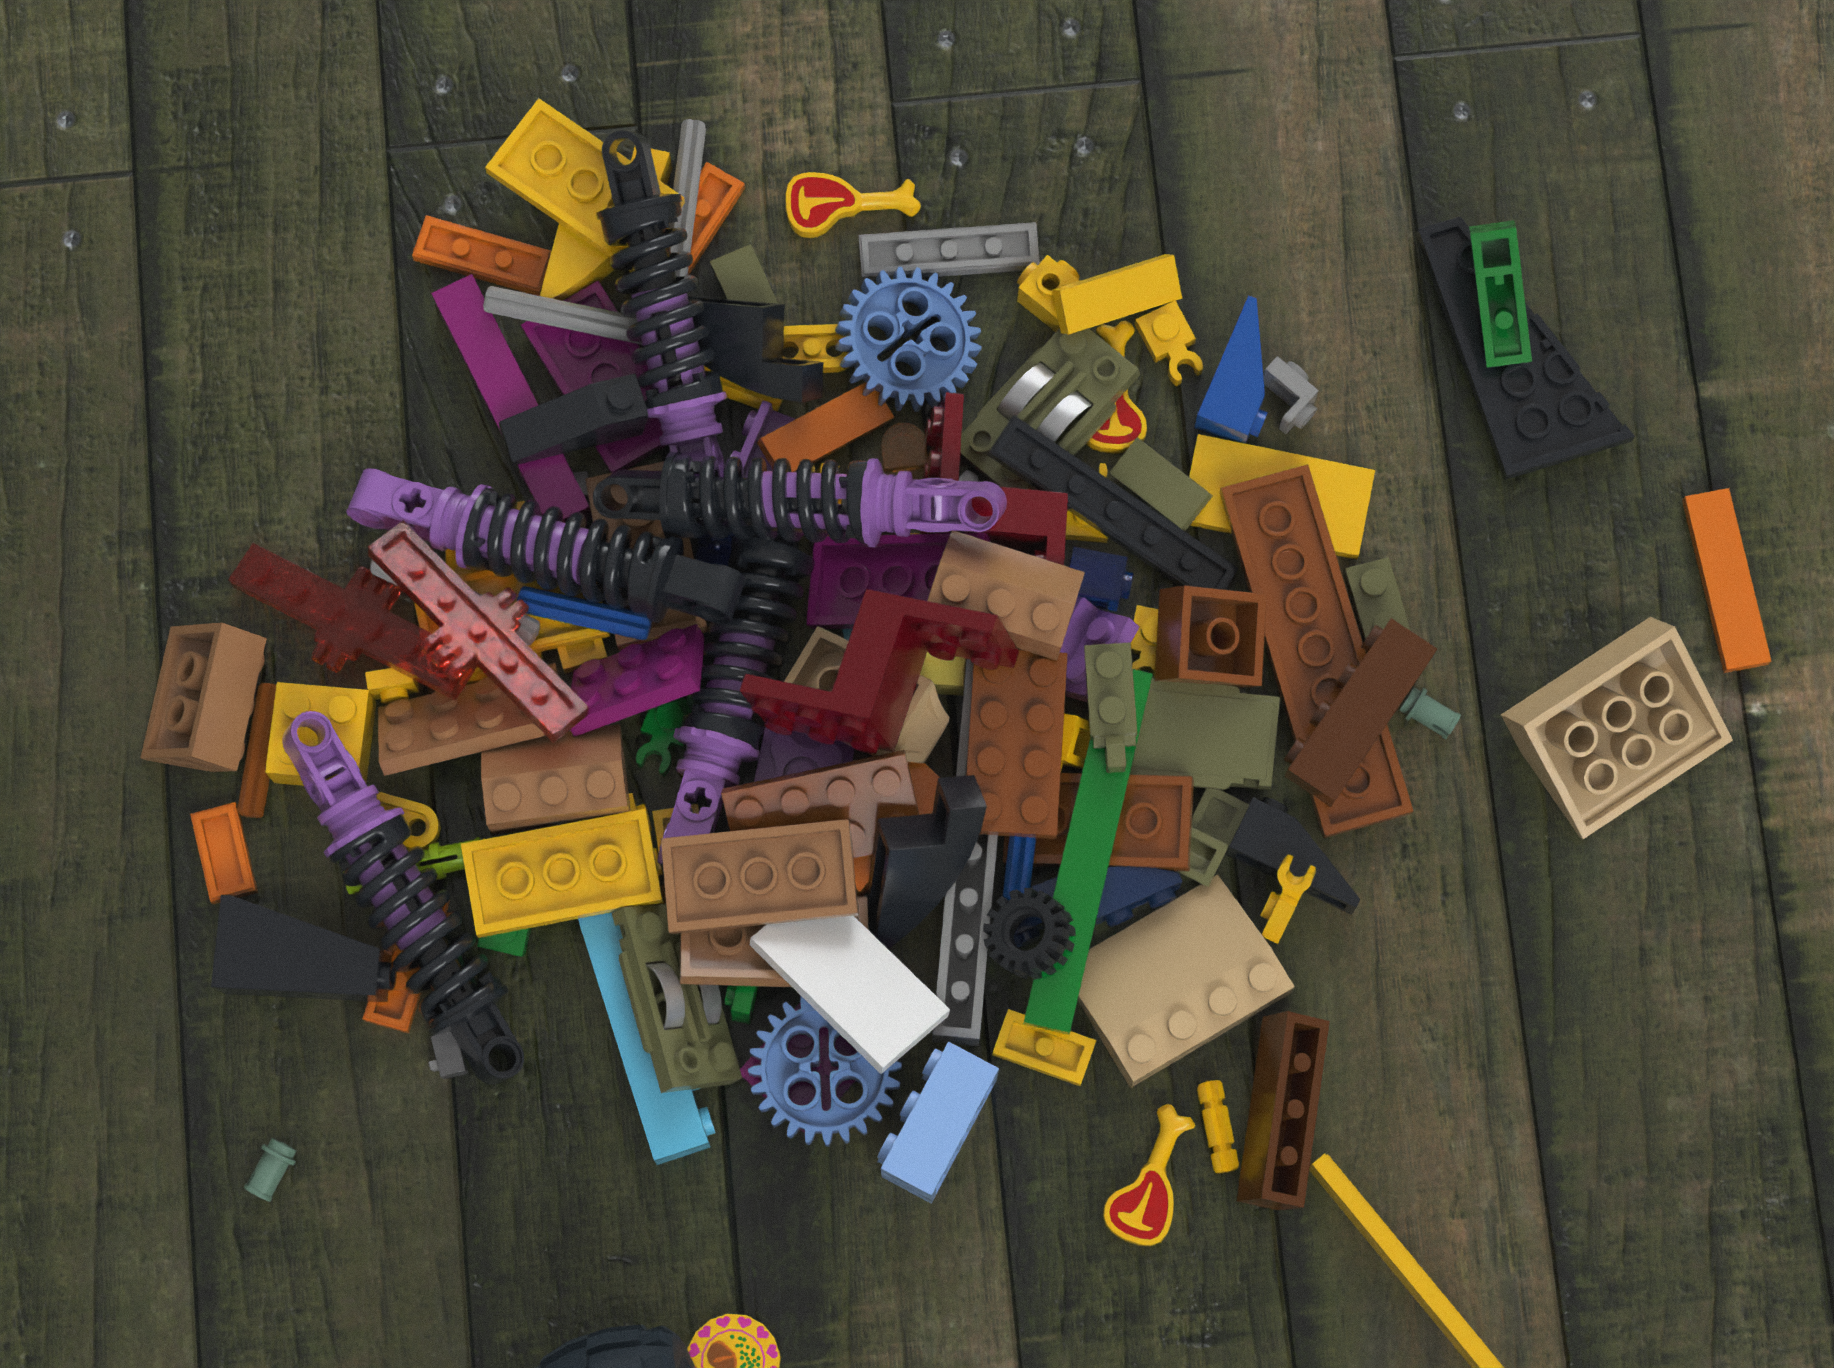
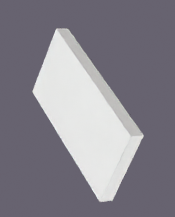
[749,916,950,1074]

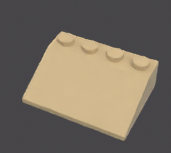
[1501,617,1733,839]
[1078,875,1295,1088]

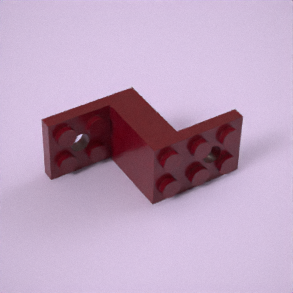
[919,392,1068,565]
[740,589,1019,754]

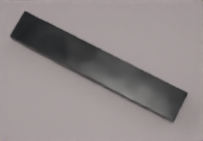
[987,415,1239,590]

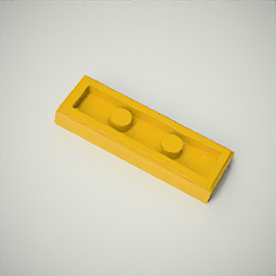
[1052,254,1182,335]

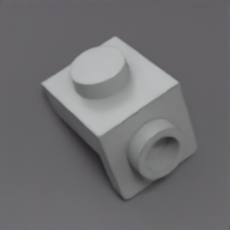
[1263,356,1319,435]

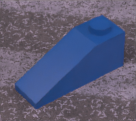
[1194,295,1268,444]

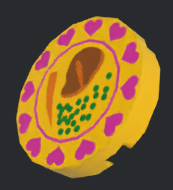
[687,1314,781,1368]

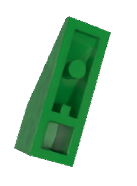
[1469,220,1532,368]

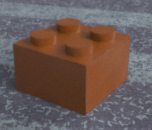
[1154,585,1267,688]

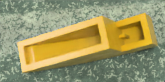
[540,146,672,301]

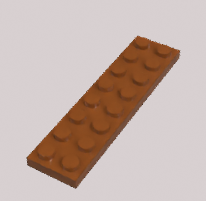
[1220,464,1414,838]

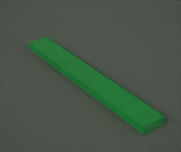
[1024,669,1153,1035]

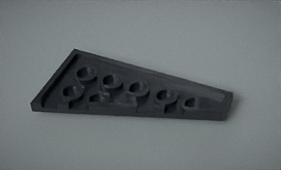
[1416,216,1635,480]

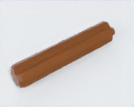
[237,683,276,818]

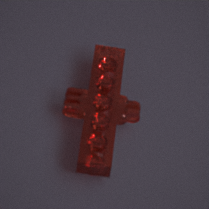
[368,520,589,743]
[228,543,480,701]

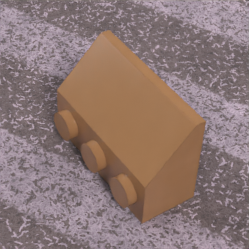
[927,531,1085,661]
[140,623,267,772]
[481,724,631,835]

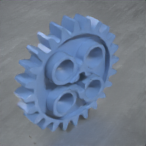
[835,266,981,412]
[748,996,902,1147]

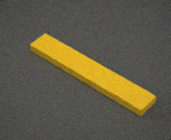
[1309,1153,1504,1368]

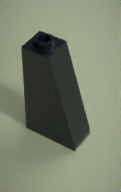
[211,895,397,1002]

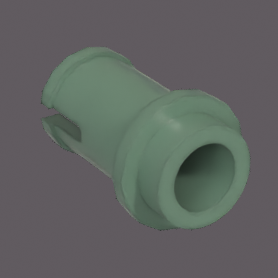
[1399,687,1461,740]
[243,1138,297,1202]

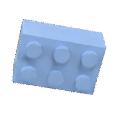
[877,1041,999,1204]

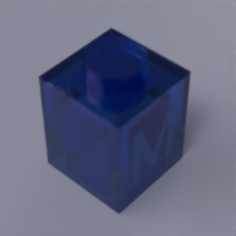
[1070,547,1134,612]

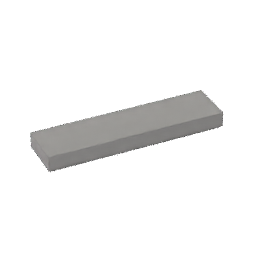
[859,222,1040,282]

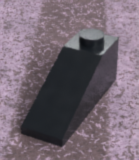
[499,373,649,466]
[1226,797,1360,915]

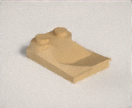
[784,626,950,764]

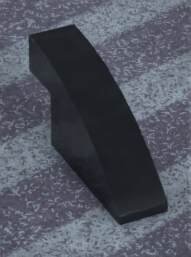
[688,296,823,403]
[867,775,987,949]

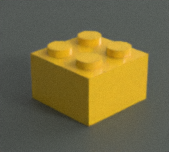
[265,682,377,786]

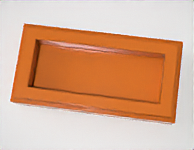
[190,802,258,904]

